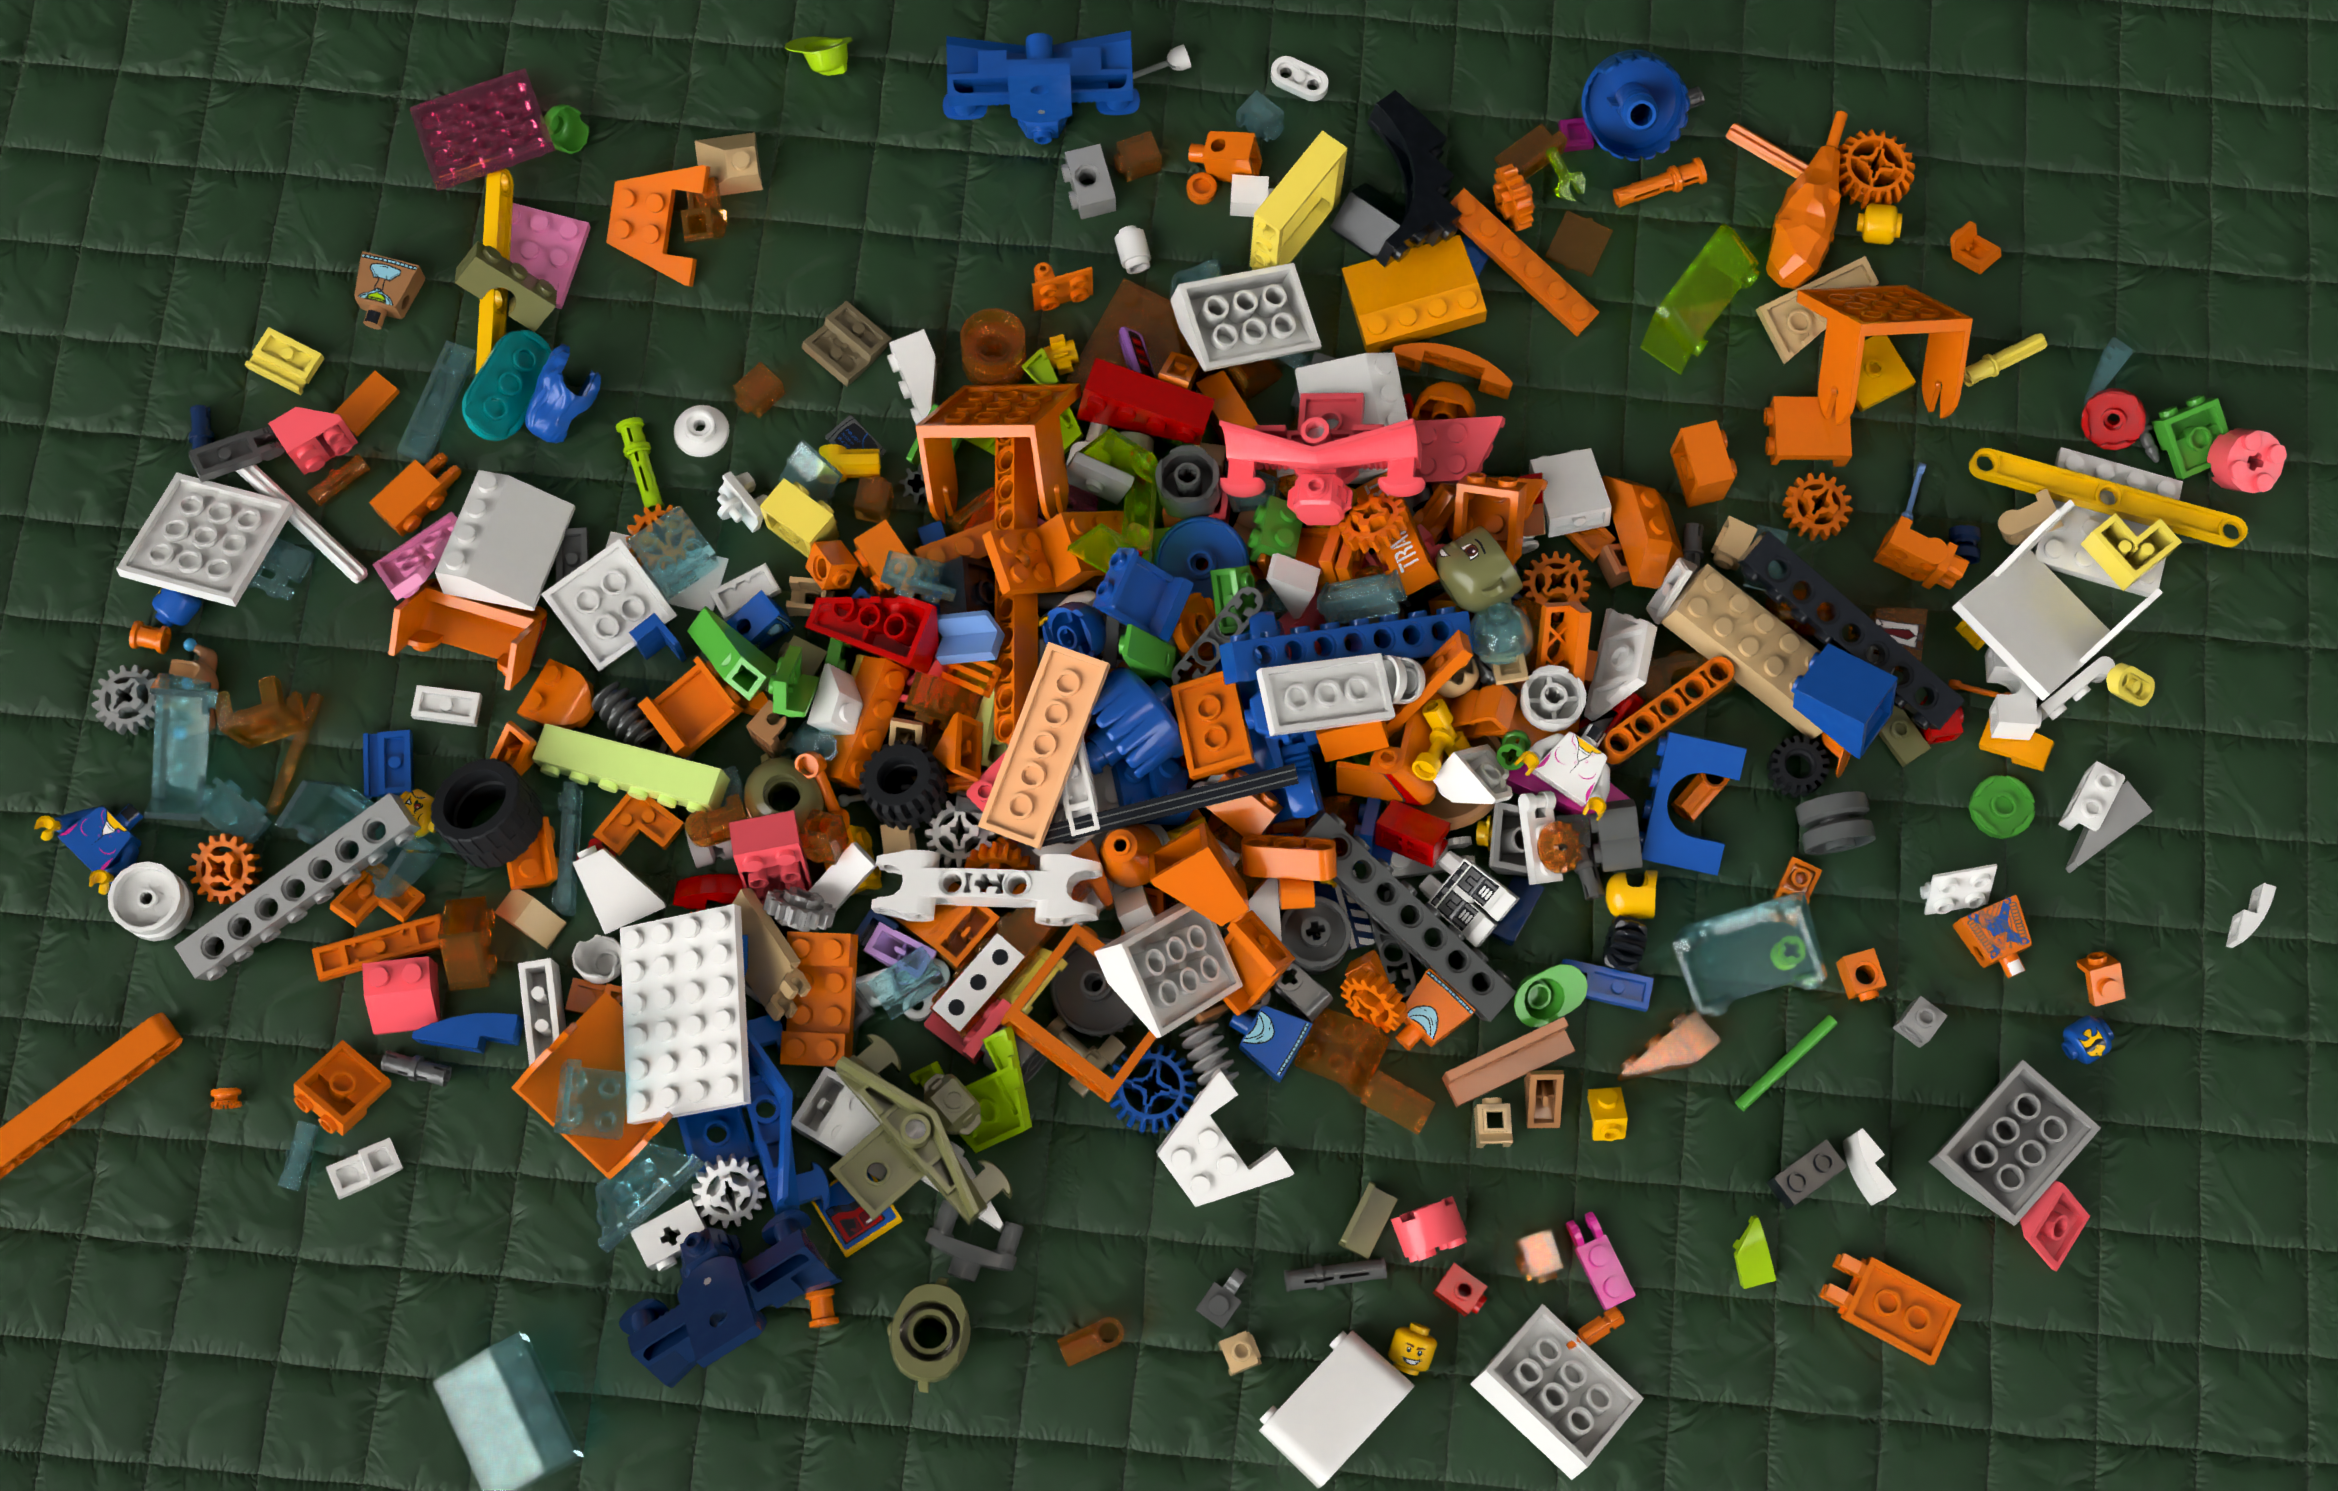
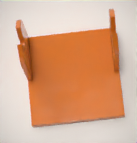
[1796,285,1973,425]
[915,384,1081,524]
[512,992,673,1180]

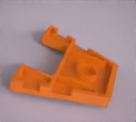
[606,165,710,287]

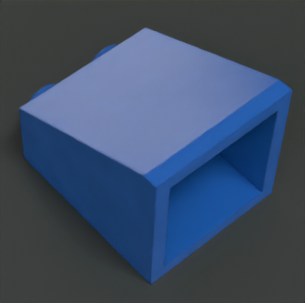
[1791,643,1898,759]

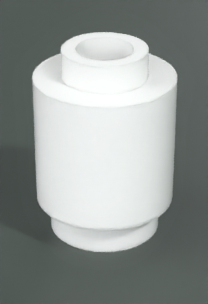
[1114,225,1151,274]

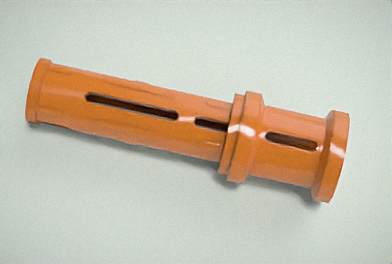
[1613,157,1707,208]

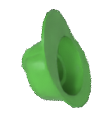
[1514,964,1588,1027]

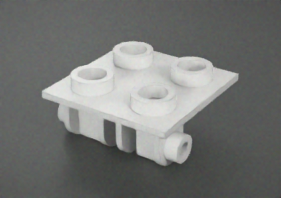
[1920,864,1997,915]

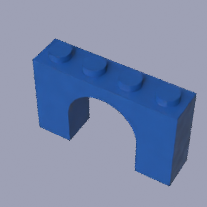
[1639,730,1747,876]

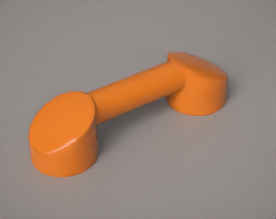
[795,751,850,839]

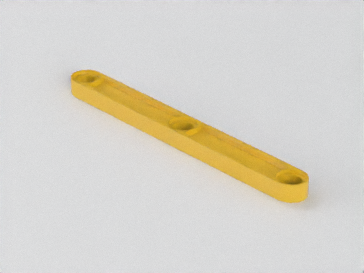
[476,168,514,374]
[1969,448,2248,548]

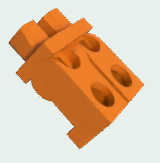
[1873,515,1970,590]

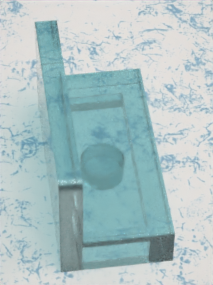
[867,946,946,1020]

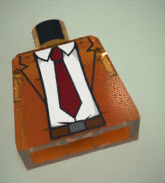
[1848,607,1928,673]

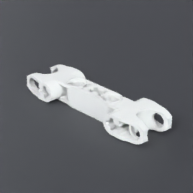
[871,850,1103,926]

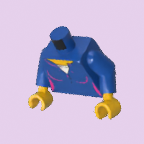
[34,803,144,895]

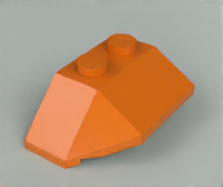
[1602,475,1684,589]

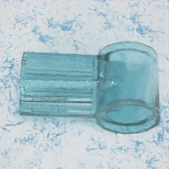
[785,720,838,761]

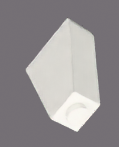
[572,845,667,934]

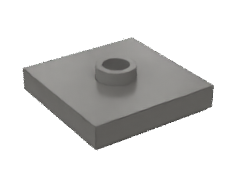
[1066,451,1135,505]

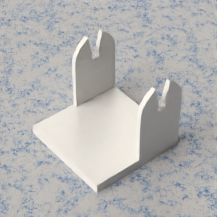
[1952,500,2163,701]

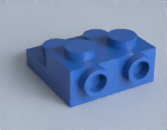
[1111,757,1194,826]

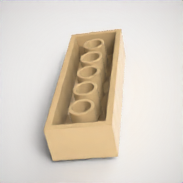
[1660,564,1823,740]

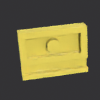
[245,327,325,395]

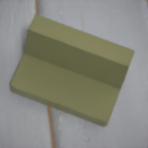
[1338,1181,1398,1260]

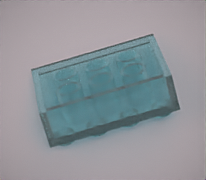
[433,1332,584,1491]

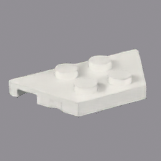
[1584,608,1657,721]

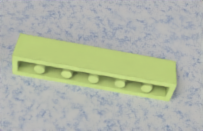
[532,723,730,816]

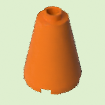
[1098,824,1162,888]

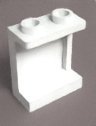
[1529,448,1612,538]

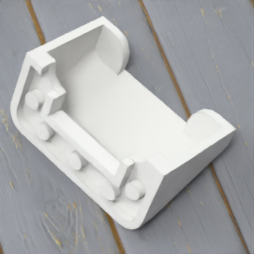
[1259,1330,1415,1488]

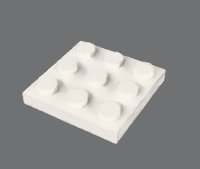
[541,538,677,672]

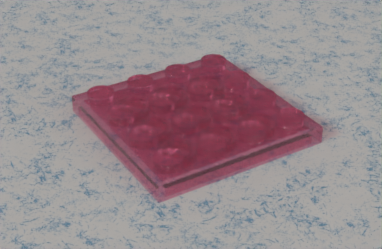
[409,68,555,191]

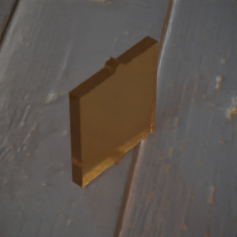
[1545,211,1613,277]

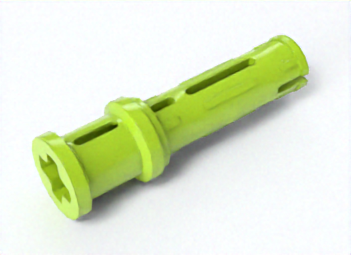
[616,417,665,512]

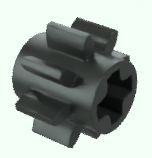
[899,464,927,504]

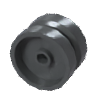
[1795,791,1876,855]
[1281,896,1351,975]

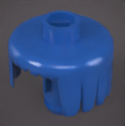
[1581,50,1690,161]
[1085,667,1184,778]

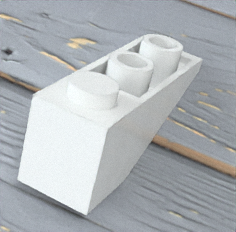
[887,329,937,425]

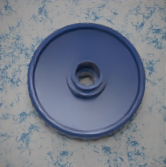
[1154,516,1250,601]

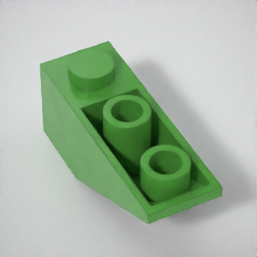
[687,606,777,701]
[1119,624,1181,687]

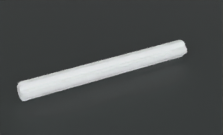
[236,464,368,584]

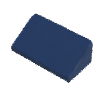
[1490,875,1545,946]

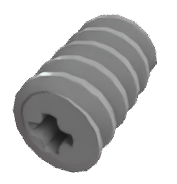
[1179,1023,1239,1086]

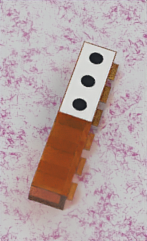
[930,880,1092,1038]

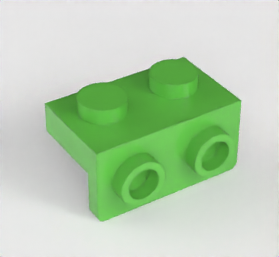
[1247,495,1303,562]
[1210,565,1257,634]
[768,645,820,717]

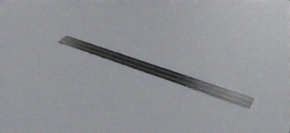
[1027,763,1299,850]

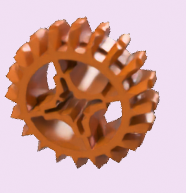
[1838,128,1915,210]

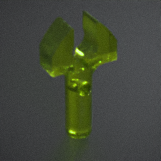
[1545,147,1586,201]

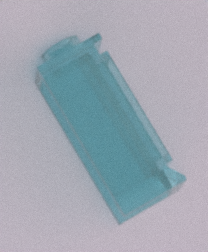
[1317,569,1407,624]

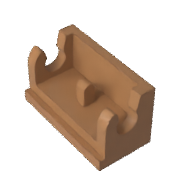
[746,699,794,758]

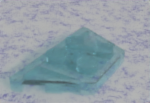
[595,1142,705,1253]

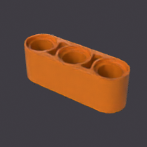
[1241,834,1337,881]

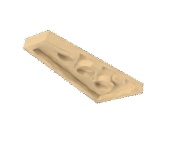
[1755,256,1879,364]

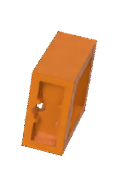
[1453,472,1527,565]

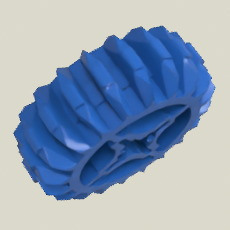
[1109,1045,1196,1134]

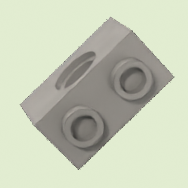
[1061,144,1116,219]

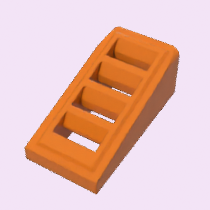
[1071,839,1114,911]

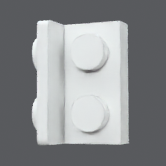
[2058,761,2125,831]

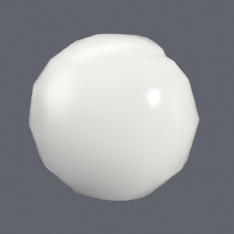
[572,934,622,984]

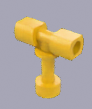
[1412,699,1472,781]

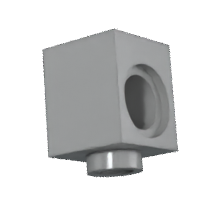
[1893,996,1948,1048]

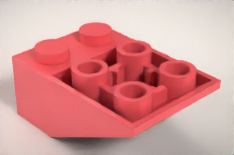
[729,810,812,906]

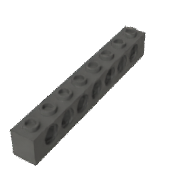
[1299,812,1517,1022]

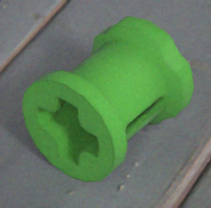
[1496,730,1531,770]

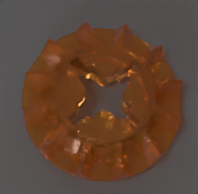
[1537,821,1584,873]

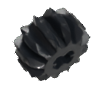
[1603,915,1648,972]

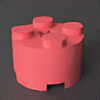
[2207,428,2287,493]
[1390,1196,1467,1263]

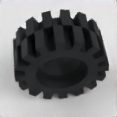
[1766,736,1829,798]

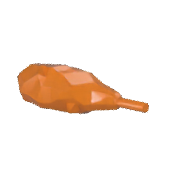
[1766,111,1848,289]

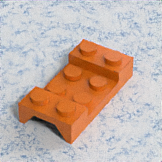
[780,931,858,1067]

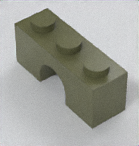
[455,241,557,332]

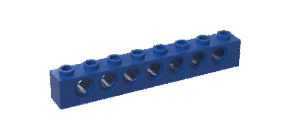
[1219,606,1474,685]

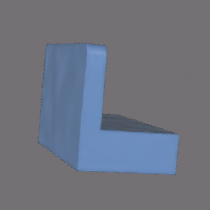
[935,610,1005,665]

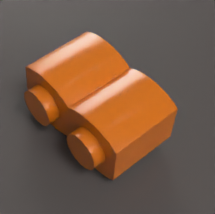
[1450,683,1518,741]

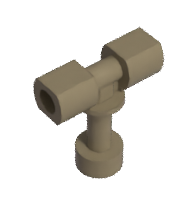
[1046,1016,1127,1098]

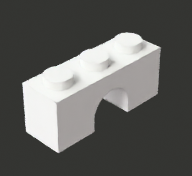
[1985,647,2042,740]

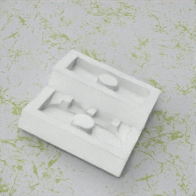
[1842,1128,1897,1206]

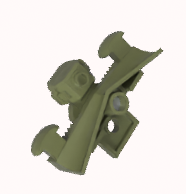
[829,1034,1013,1225]

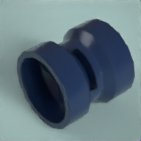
[1948,525,1981,565]

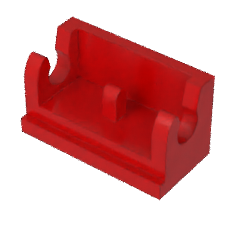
[1375,799,1451,868]

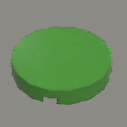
[1969,775,2035,839]

